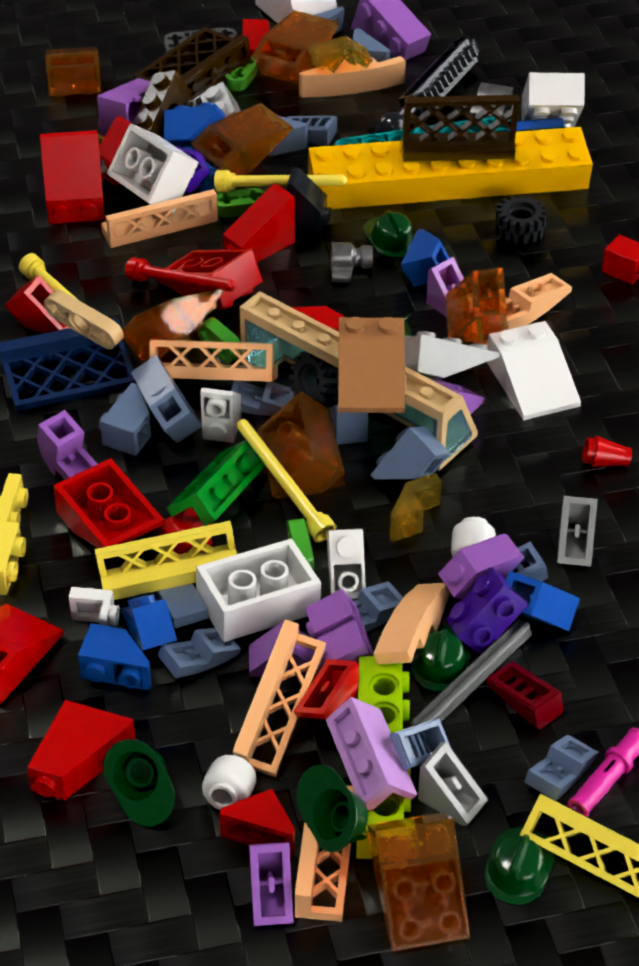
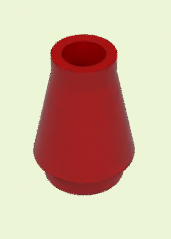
[582,435,632,467]

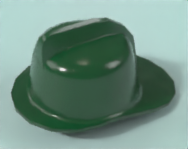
[363,210,415,258]
[411,626,471,692]
[103,739,175,827]
[296,764,369,853]
[484,827,555,905]

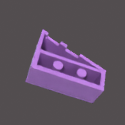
[351,0,431,60]
[97,78,151,137]

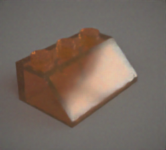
[257,392,345,499]

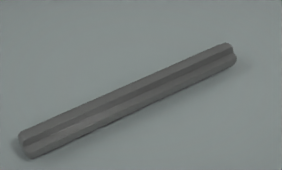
[410,620,532,726]

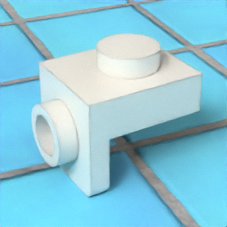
[69,587,120,627]

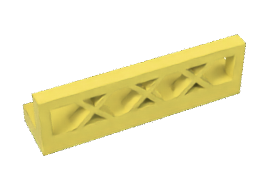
[95,521,237,600]
[520,794,639,898]

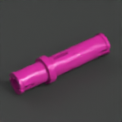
[567,727,639,817]

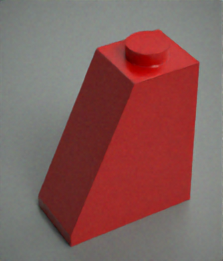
[223,183,295,263]
[27,700,135,800]

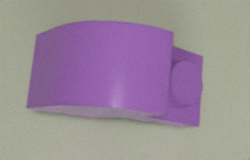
[37,410,97,480]

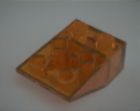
[252,10,339,85]
[45,47,102,97]
[190,103,294,175]
[123,289,223,361]
[367,812,470,951]

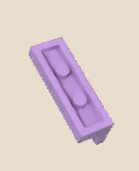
[326,697,417,811]

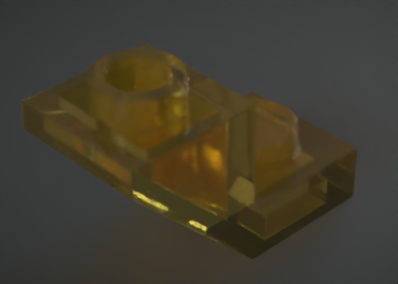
[307,36,373,73]
[390,473,442,542]

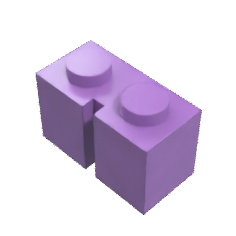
[305,589,374,666]

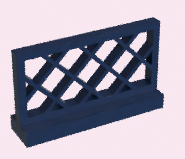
[0,318,137,412]

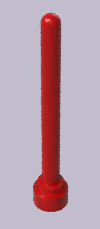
[125,257,236,292]

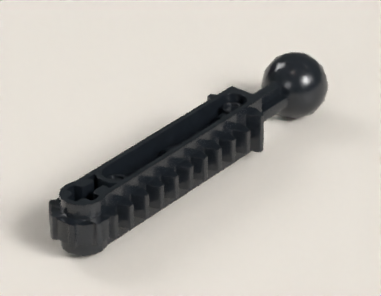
[375,35,481,133]

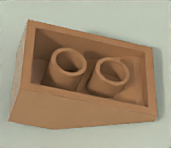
[338,317,405,413]

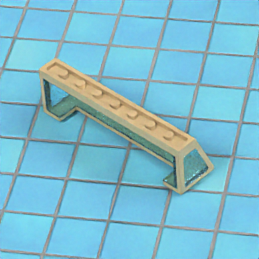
[240,291,478,471]

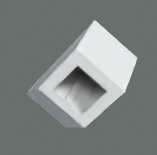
[200,388,242,443]
[326,529,366,599]

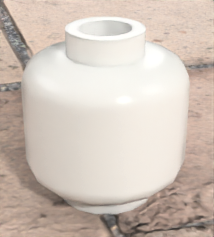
[451,517,496,557]
[202,755,257,810]

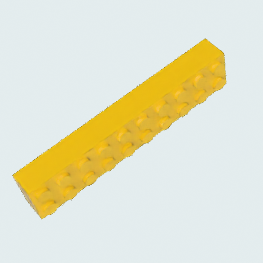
[308,127,593,209]

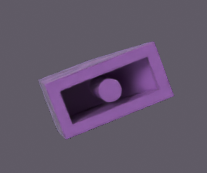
[438,533,524,600]

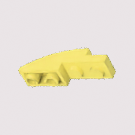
[0,473,28,595]

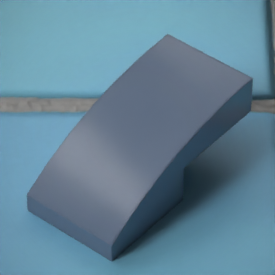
[230,380,296,416]
[354,581,403,632]
[154,584,208,629]
[157,628,241,678]
[524,734,599,801]

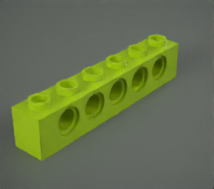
[356,656,411,859]

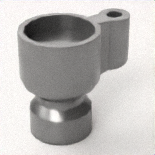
[331,242,373,283]

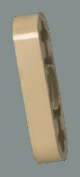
[44,290,124,349]

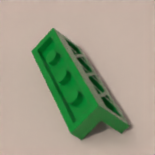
[166,440,265,526]

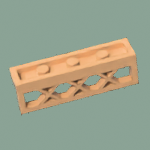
[101,189,218,248]
[150,339,278,382]
[233,619,326,778]
[294,785,355,922]

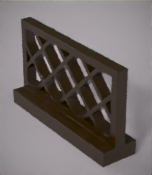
[133,27,251,100]
[401,95,520,161]

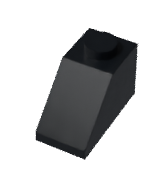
[287,167,331,235]

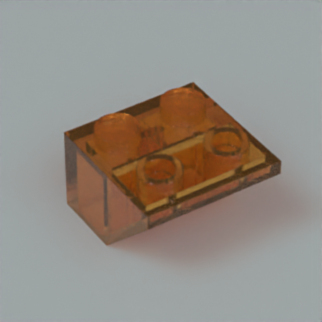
[446,268,509,342]

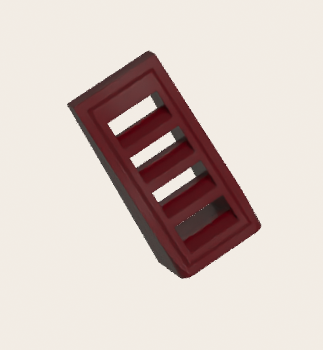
[486,661,564,730]

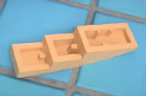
[299,56,406,98]
[462,273,572,346]
[373,583,450,664]

